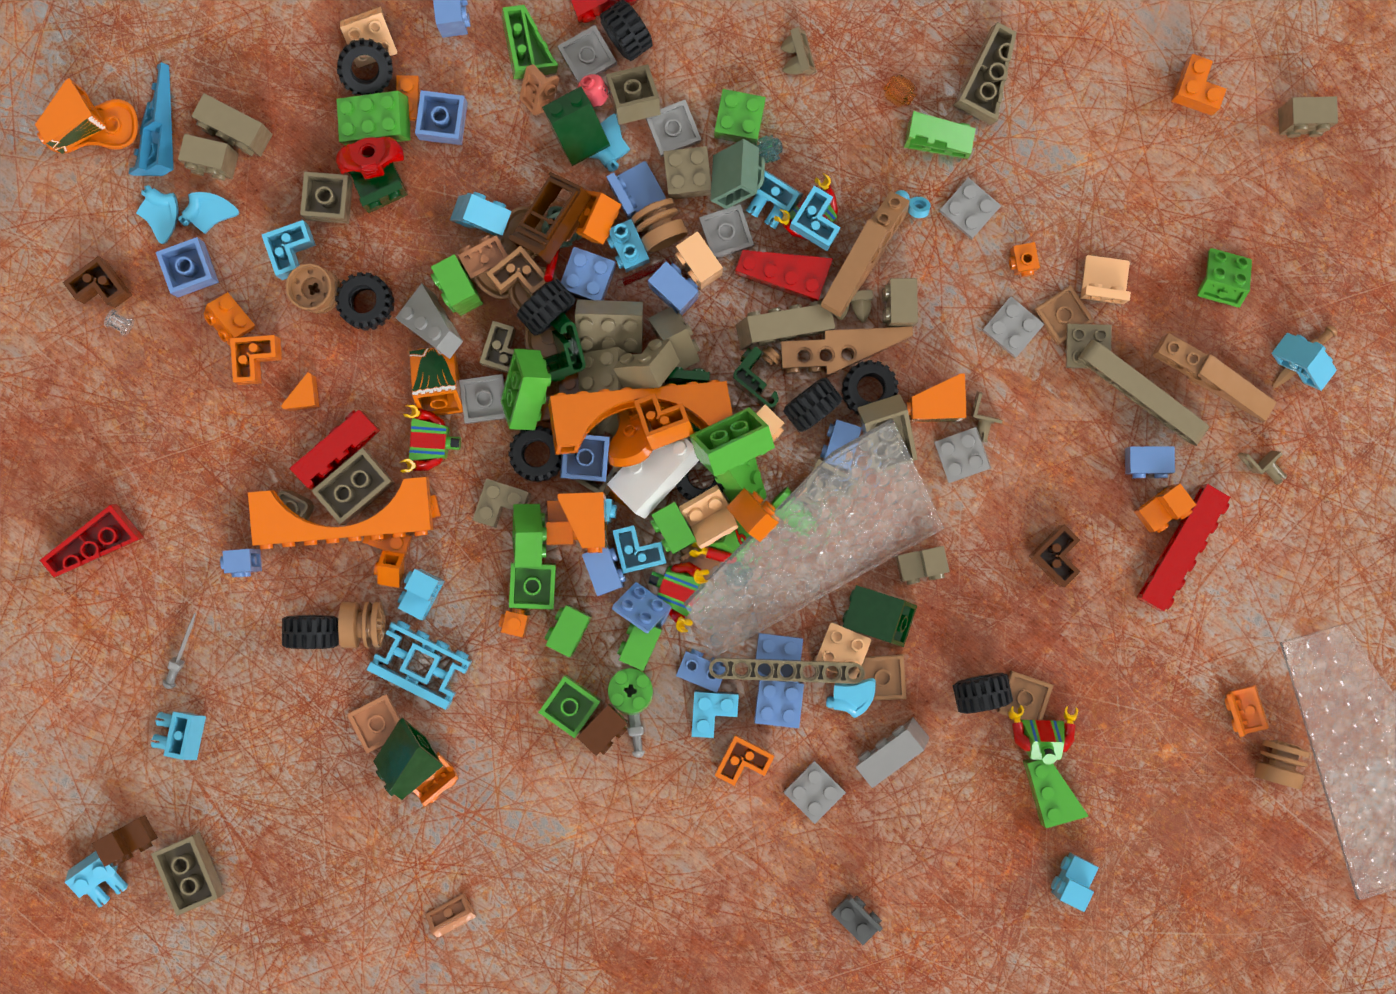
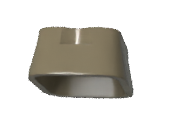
[278,489,314,520]

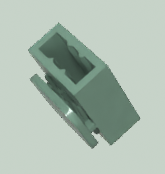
[710,139,765,209]

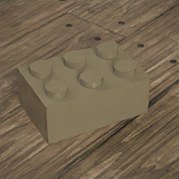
[191,93,273,157]
[575,300,643,353]
[857,394,918,473]
[312,448,395,525]
[151,832,225,916]

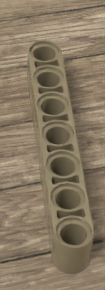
[1078,340,1210,446]
[709,657,865,684]

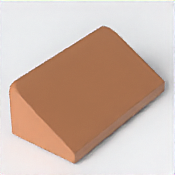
[425,893,476,938]

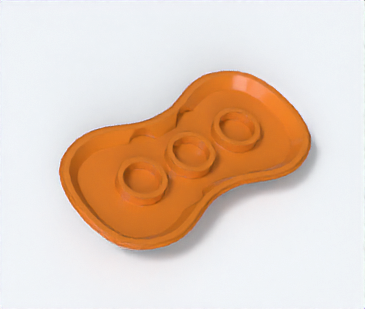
[46,99,138,153]
[608,408,653,467]

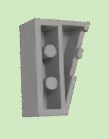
[856,717,930,788]

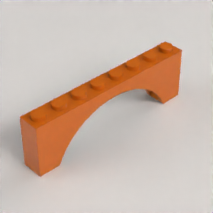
[548,380,733,455]
[248,477,434,549]

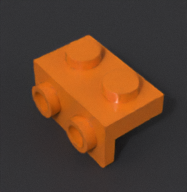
[204,292,255,347]
[1225,685,1269,737]
[413,752,458,807]

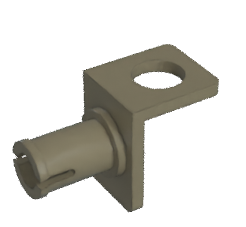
[971,391,1003,442]
[1237,450,1287,485]

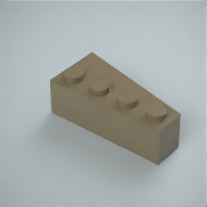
[953,22,1017,125]
[736,301,835,350]

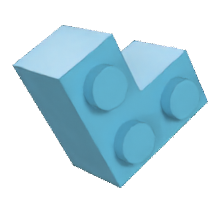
[790,186,841,251]
[450,192,511,236]
[262,220,316,280]
[1271,333,1337,391]
[613,525,667,574]
[398,569,445,620]
[691,690,739,738]
[1051,853,1099,912]

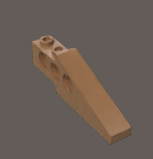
[821,191,910,317]
[780,326,913,377]
[1151,333,1277,422]

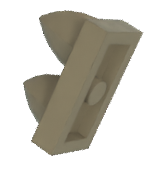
[780,27,816,75]
[834,290,873,323]

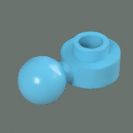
[895,190,931,218]

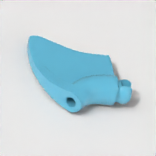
[589,113,630,172]
[136,185,179,244]
[178,192,239,234]
[826,678,876,718]

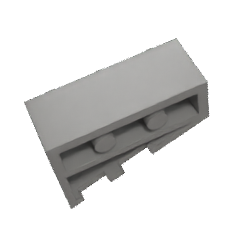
[395,283,463,359]

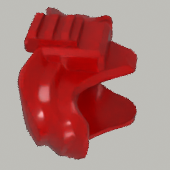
[336,136,404,179]

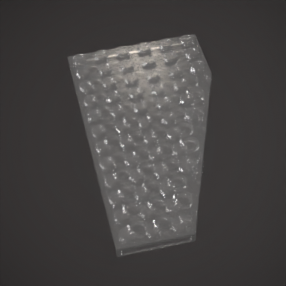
[684,419,945,657]
[1280,624,1396,900]

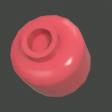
[577,74,609,107]

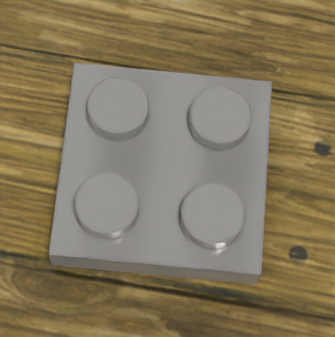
[558,25,617,84]
[646,100,701,157]
[939,177,1001,240]
[699,204,754,259]
[982,296,1044,358]
[459,374,506,424]
[934,427,991,483]
[783,761,846,824]

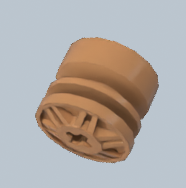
[631,198,689,253]
[286,263,341,314]
[338,601,386,648]
[1254,740,1311,790]

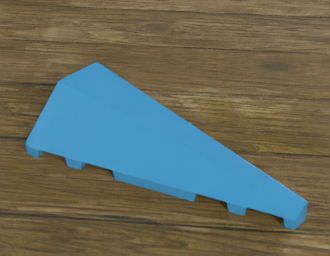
[129,62,174,176]

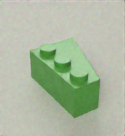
[501,5,558,79]

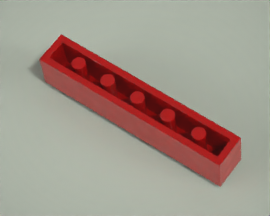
[1136,484,1231,612]

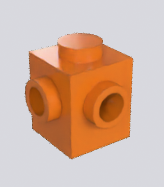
[1008,242,1040,277]
[374,550,404,588]
[499,608,530,637]

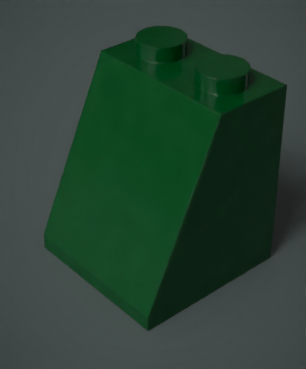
[542,86,610,166]
[842,585,917,647]
[373,718,443,800]

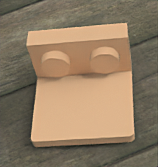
[340,7,397,68]
[1080,255,1131,305]
[679,485,739,549]
[813,623,871,679]

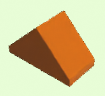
[281,372,319,411]

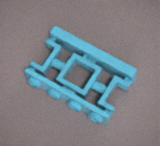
[367,620,472,710]

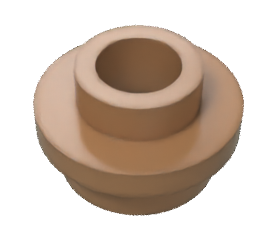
[761,346,781,366]

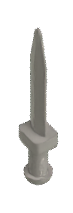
[163,613,196,689]
[626,686,645,758]

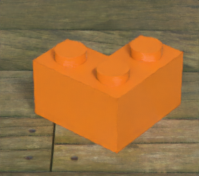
[1171,54,1227,116]
[575,190,621,244]
[230,335,282,385]
[634,393,694,450]
[1134,483,1196,533]
[726,488,780,542]
[546,501,578,546]
[714,733,775,786]

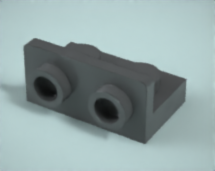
[831,893,883,945]

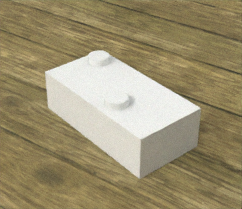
[607,437,699,519]

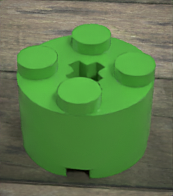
[608,668,653,715]

